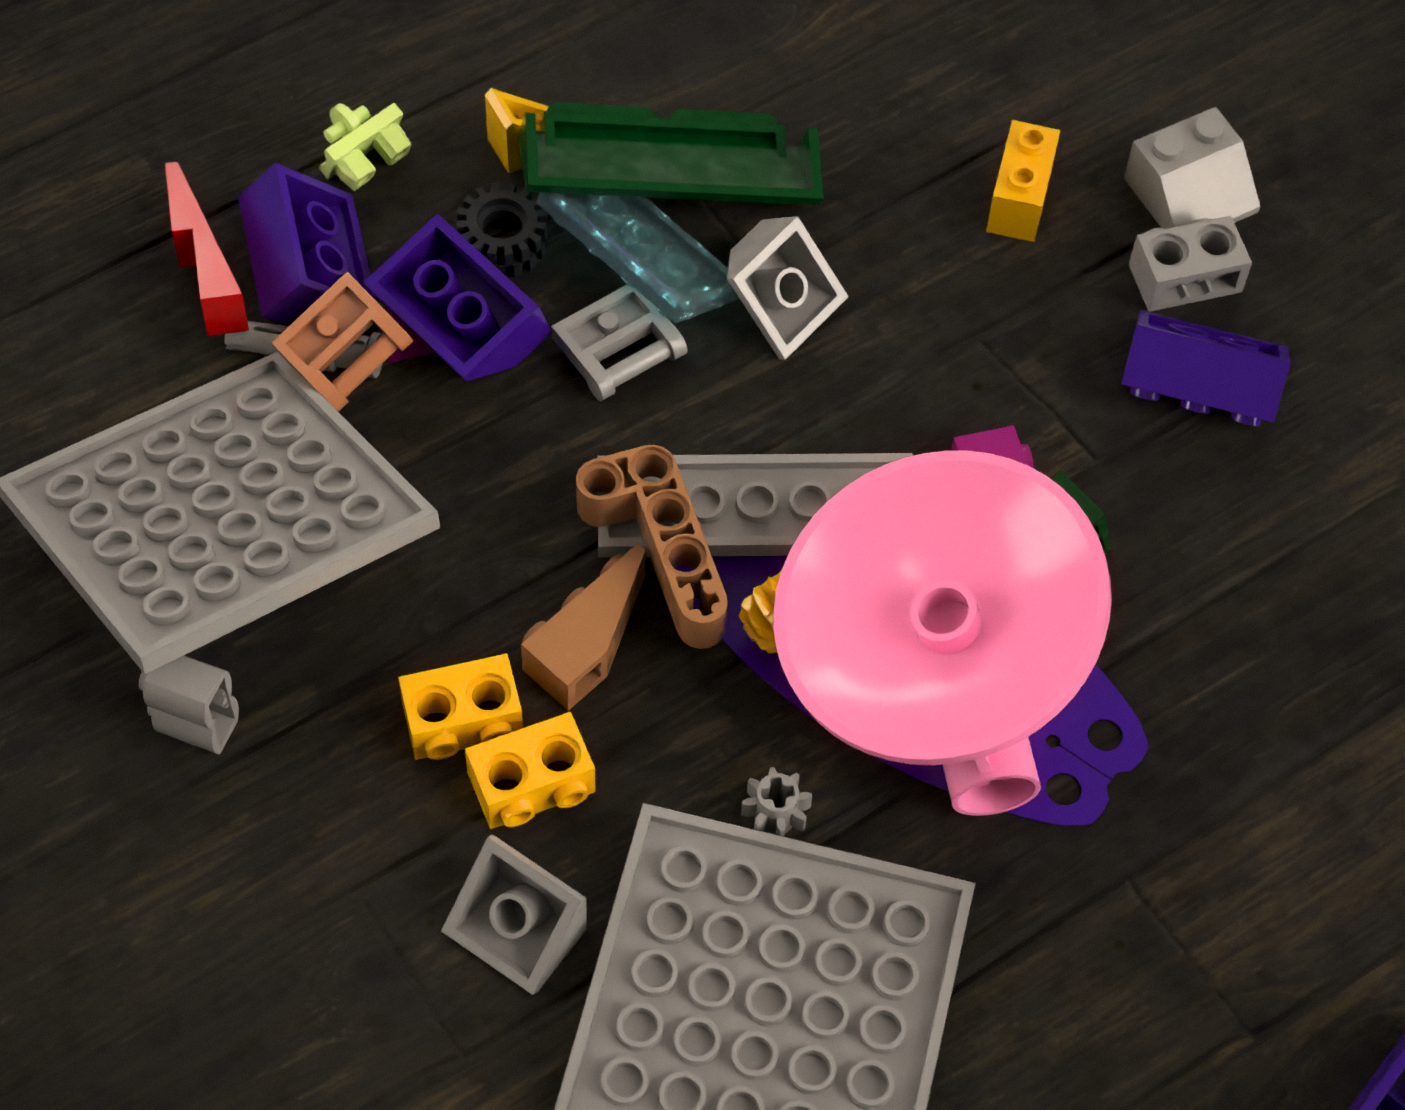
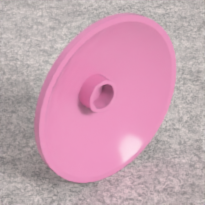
[773,451,1111,816]

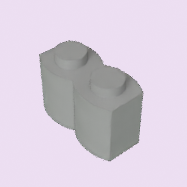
[139,655,239,754]

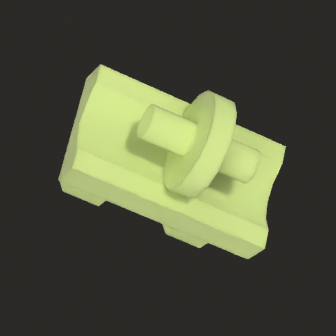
[319,103,412,191]

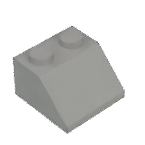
[1124,107,1260,229]

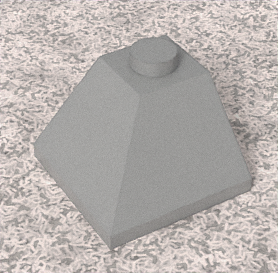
[727,216,849,360]

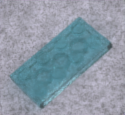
[536,193,739,324]

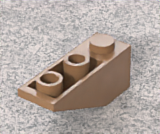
[521,543,646,711]

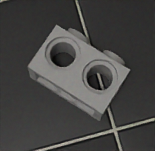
[1129,215,1252,312]

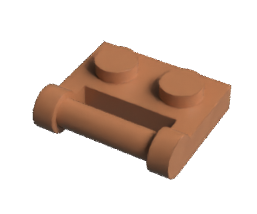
[271,271,413,412]

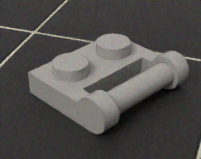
[551,280,688,401]

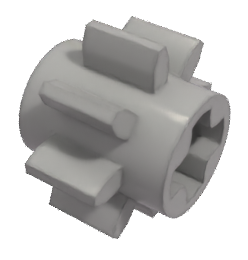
[741,767,812,837]

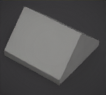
[441,835,587,995]

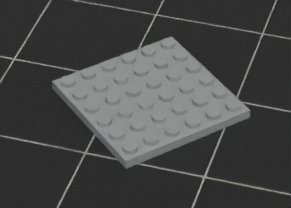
[0,351,440,674]
[554,803,975,1110]

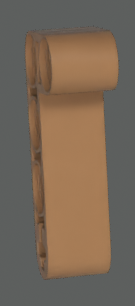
[576,445,728,649]

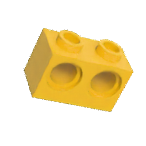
[986,120,1061,242]
[398,653,523,760]
[465,712,595,830]

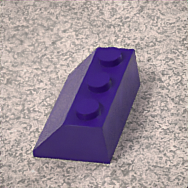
[238,163,376,326]
[363,213,552,381]
[1121,310,1291,426]

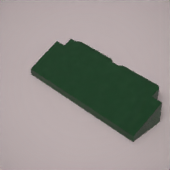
[518,102,824,205]

